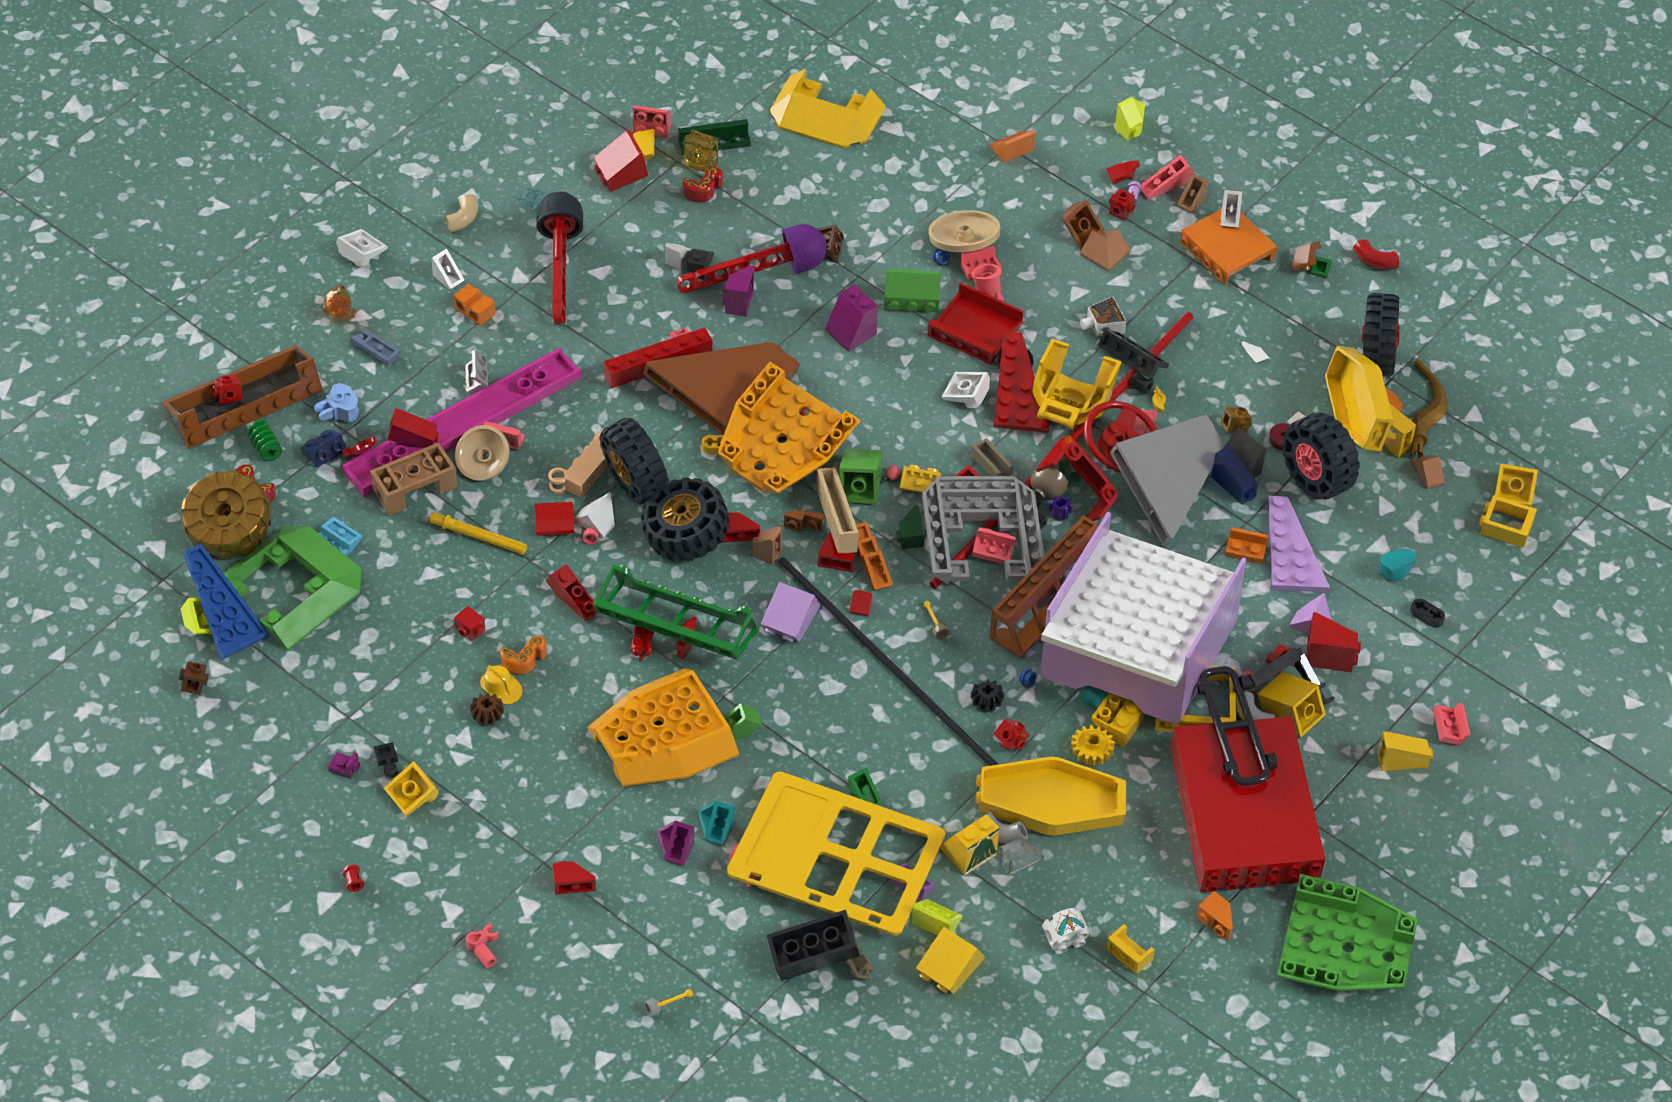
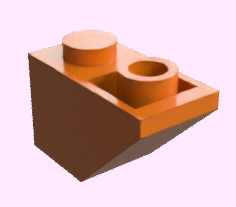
[1196,891,1233,941]

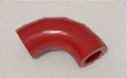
[1353,239,1399,270]

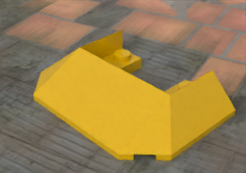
[770,69,886,149]

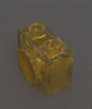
[683,129,718,173]

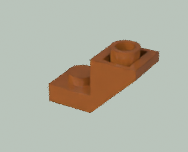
[1292,241,1322,272]

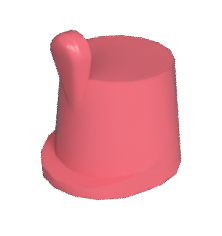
[972,264,1004,301]

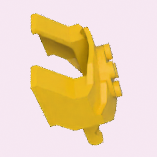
[1033,339,1122,430]

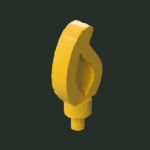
[1152,386,1166,412]

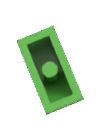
[724,703,762,739]

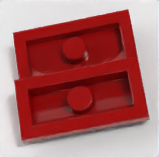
[535,502,574,535]

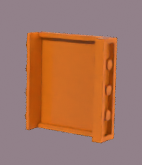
[1180,209,1277,285]

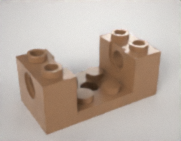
[370,442,457,516]

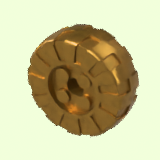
[181,470,271,559]

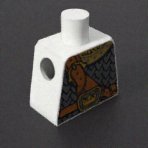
[1080,297,1126,337]

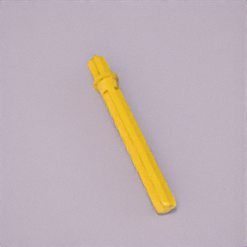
[429,512,527,555]

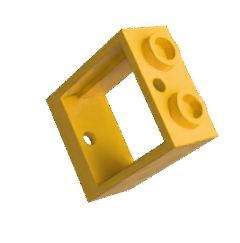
[1383,403,1416,458]
[1479,495,1537,548]

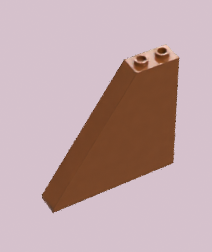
[643,342,800,435]

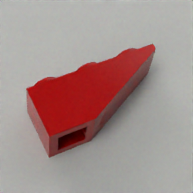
[545,564,597,621]

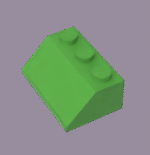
[884,269,941,312]

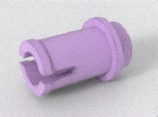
[1127,181,1142,204]

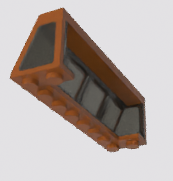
[162,345,323,449]

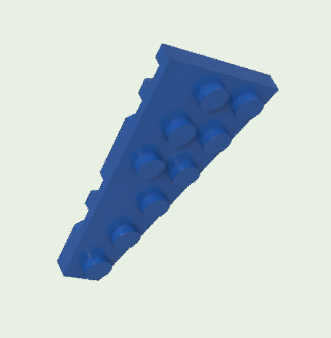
[184,544,269,660]

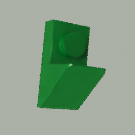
[848,767,883,806]

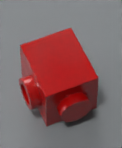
[454,606,486,641]

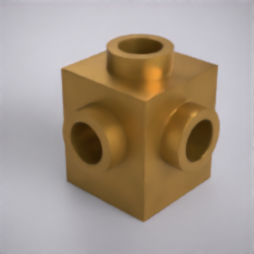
[1221,406,1252,434]

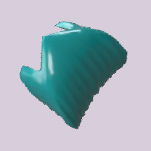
[1379,549,1417,581]

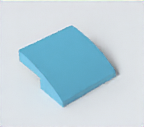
[319,517,362,556]

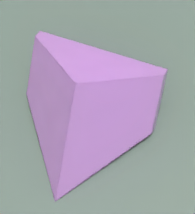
[1290,593,1332,634]

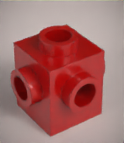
[1109,189,1136,221]
[212,375,242,404]
[993,719,1030,750]

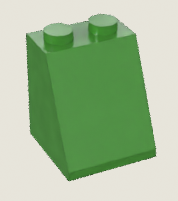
[839,449,882,504]

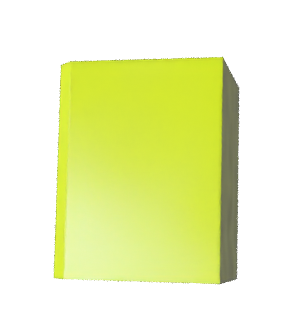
[912,899,963,936]

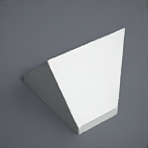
[574,492,615,539]

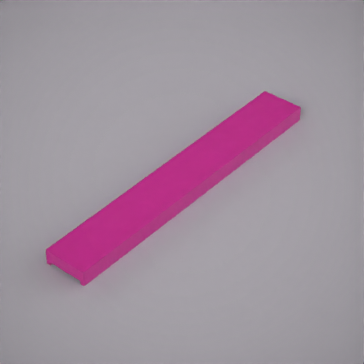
[342,348,581,497]

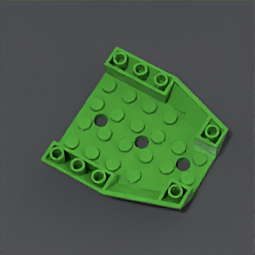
[1277,874,1418,991]

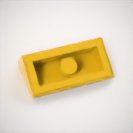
[633,129,654,162]

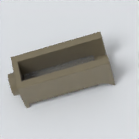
[971,438,1013,476]

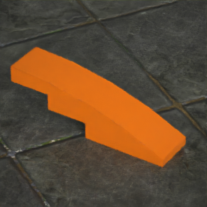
[856,522,893,591]

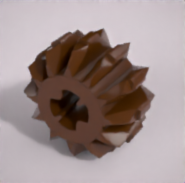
[470,692,504,726]

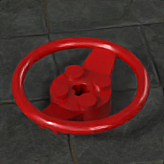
[1084,401,1158,473]

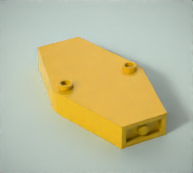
[1325,346,1393,451]
[975,757,1126,836]

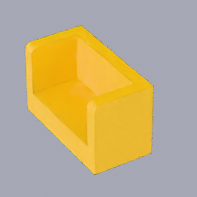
[1106,924,1155,975]

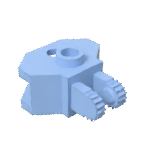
[314,383,359,423]

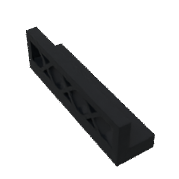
[1098,329,1169,379]

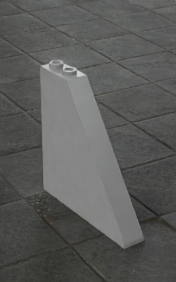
[1110,414,1224,547]

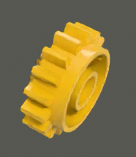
[1070,725,1115,766]

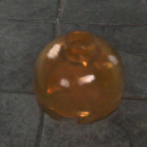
[322,284,356,322]

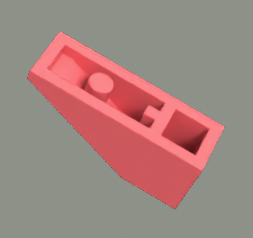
[1141,155,1195,199]

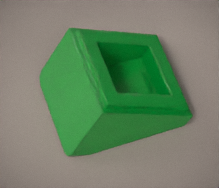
[1310,256,1332,278]

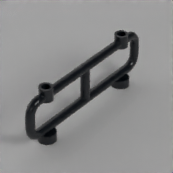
[1197,666,1278,786]

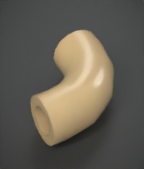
[446,194,478,233]

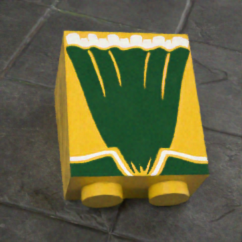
[940,814,999,875]

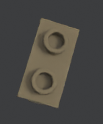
[845,943,873,979]

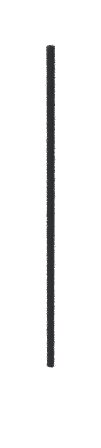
[779,557,999,766]

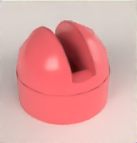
[583,528,599,545]

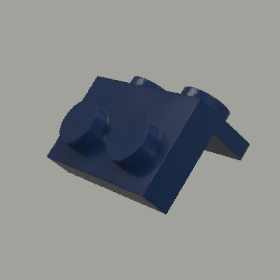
[300,430,347,467]

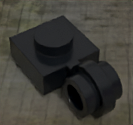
[373,742,398,779]

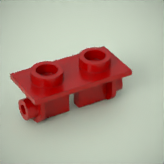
[631,625,654,662]

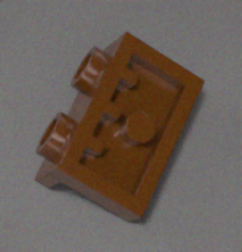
[817,225,844,262]

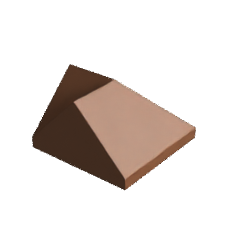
[1080,229,1130,272]

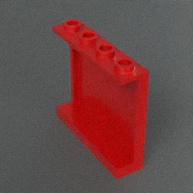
[927,283,1024,365]

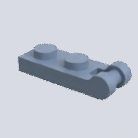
[350,328,401,366]

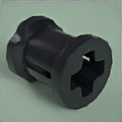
[1129,371,1154,394]

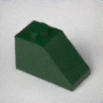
[896,506,925,549]

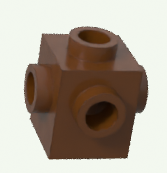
[179,661,209,695]

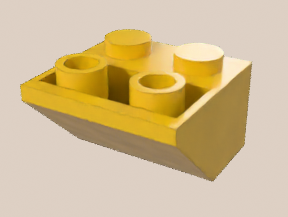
[1091,693,1144,747]

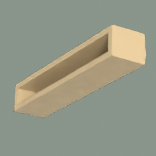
[816,467,859,553]

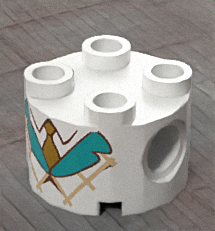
[1042,908,1090,954]

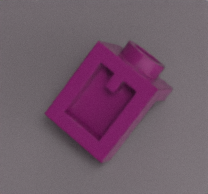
[328,752,360,779]

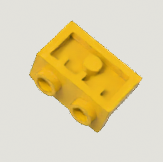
[900,465,941,493]

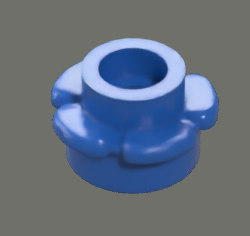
[933,248,950,266]
[1019,669,1037,687]

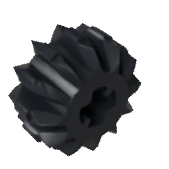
[970,679,1004,713]

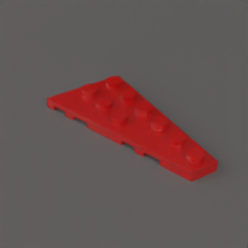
[993,331,1049,433]

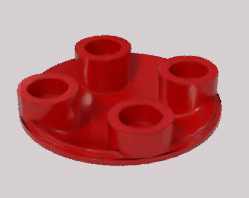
[341,436,378,457]

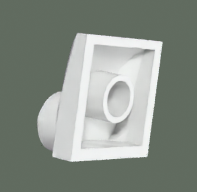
[336,229,388,267]
[942,372,990,408]

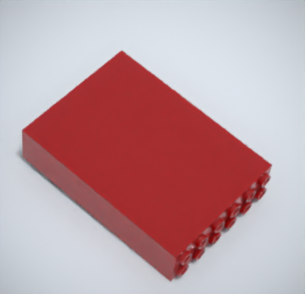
[1170,716,1326,892]

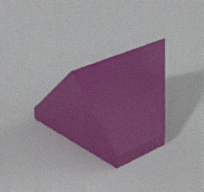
[657,820,695,865]

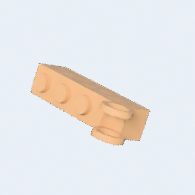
[548,428,608,498]

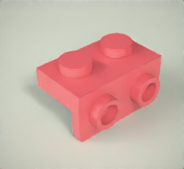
[960,246,1002,280]
[971,528,1016,565]
[1433,703,1470,746]

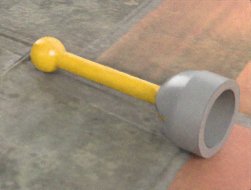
[644,989,693,1017]

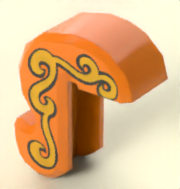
[500,635,547,675]

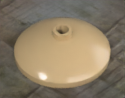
[455,425,510,481]

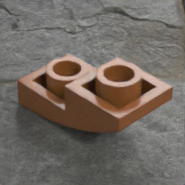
[784,511,825,532]

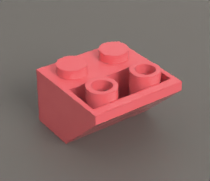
[633,105,672,138]

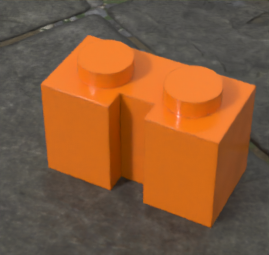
[453,284,496,326]

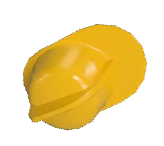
[480,665,523,704]

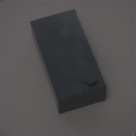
[767,910,861,981]

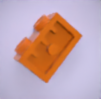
[1225,528,1268,564]

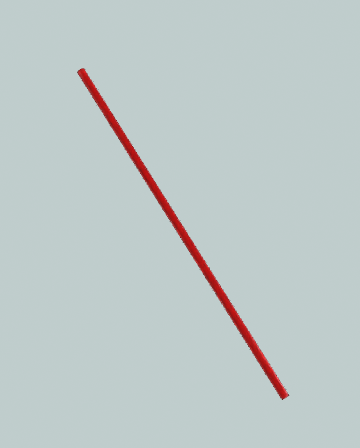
[929,312,1194,589]

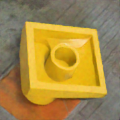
[1495,463,1538,507]
[384,761,439,816]

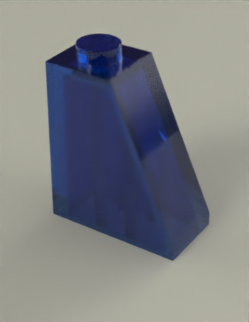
[1211,445,1258,505]

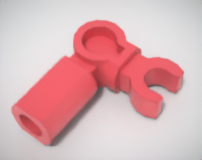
[466,924,499,969]

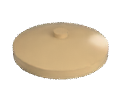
[929,210,1000,252]

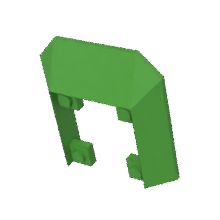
[223,526,362,651]

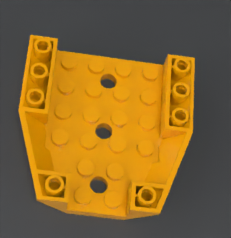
[718,362,861,494]
[587,668,739,786]

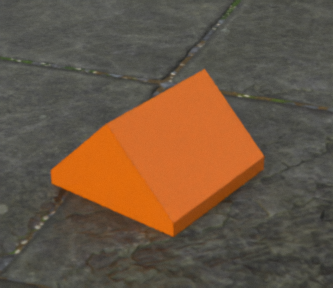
[990,130,1035,162]

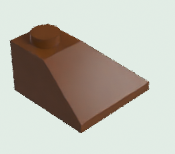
[1062,200,1104,250]

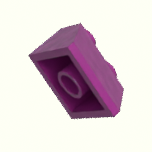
[722,265,754,317]

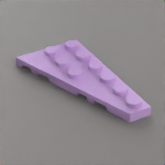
[1268,496,1330,592]

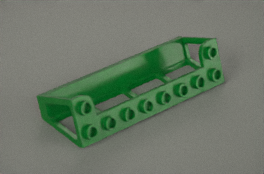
[593,565,759,660]

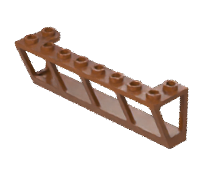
[989,515,1099,658]

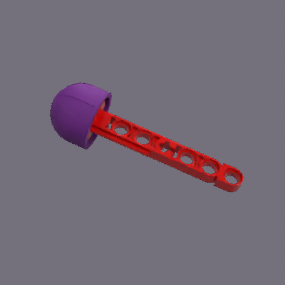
[676,224,826,293]

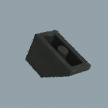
[687,248,714,280]

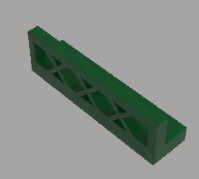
[678,119,751,155]

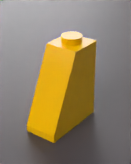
[1378,732,1433,771]

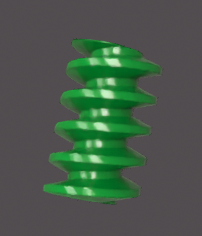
[247,419,283,461]

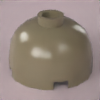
[1031,465,1069,500]

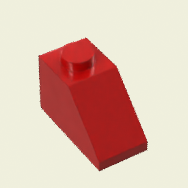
[722,512,761,543]
[553,861,596,895]

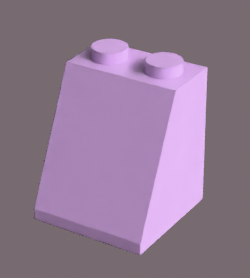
[761,582,820,643]

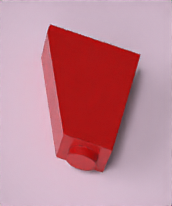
[387,408,439,447]

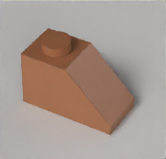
[751,526,782,565]

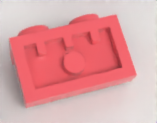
[483,421,525,450]

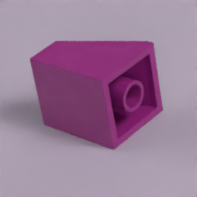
[825,284,878,352]

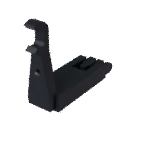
[1233,647,1335,704]

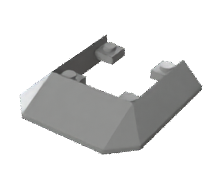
[922,476,1044,585]

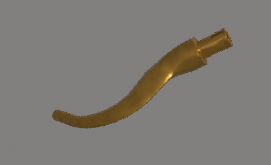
[1411,359,1448,458]

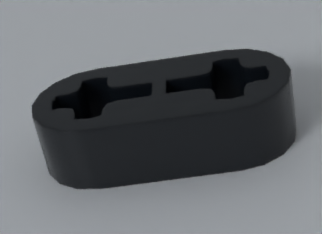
[1410,599,1445,628]

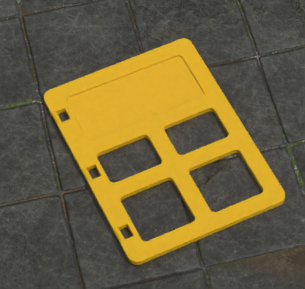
[727,772,945,936]

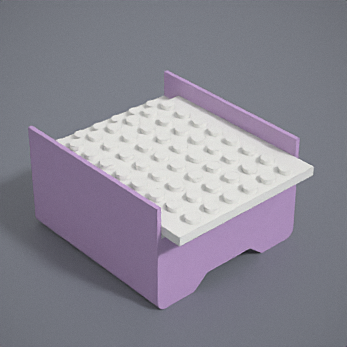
[1041,512,1246,724]

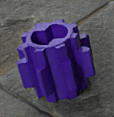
[1048,496,1073,521]

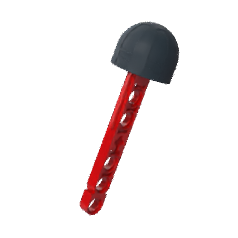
[536,191,583,325]

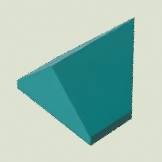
[698,800,735,845]

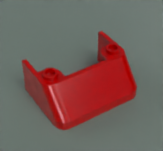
[1035,436,1117,521]

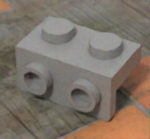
[465,350,488,395]

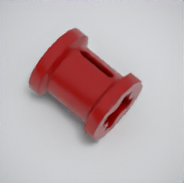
[342,865,365,892]

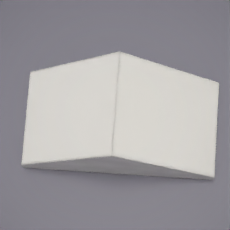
[1221,190,1242,227]
[665,243,691,271]
[431,249,464,289]

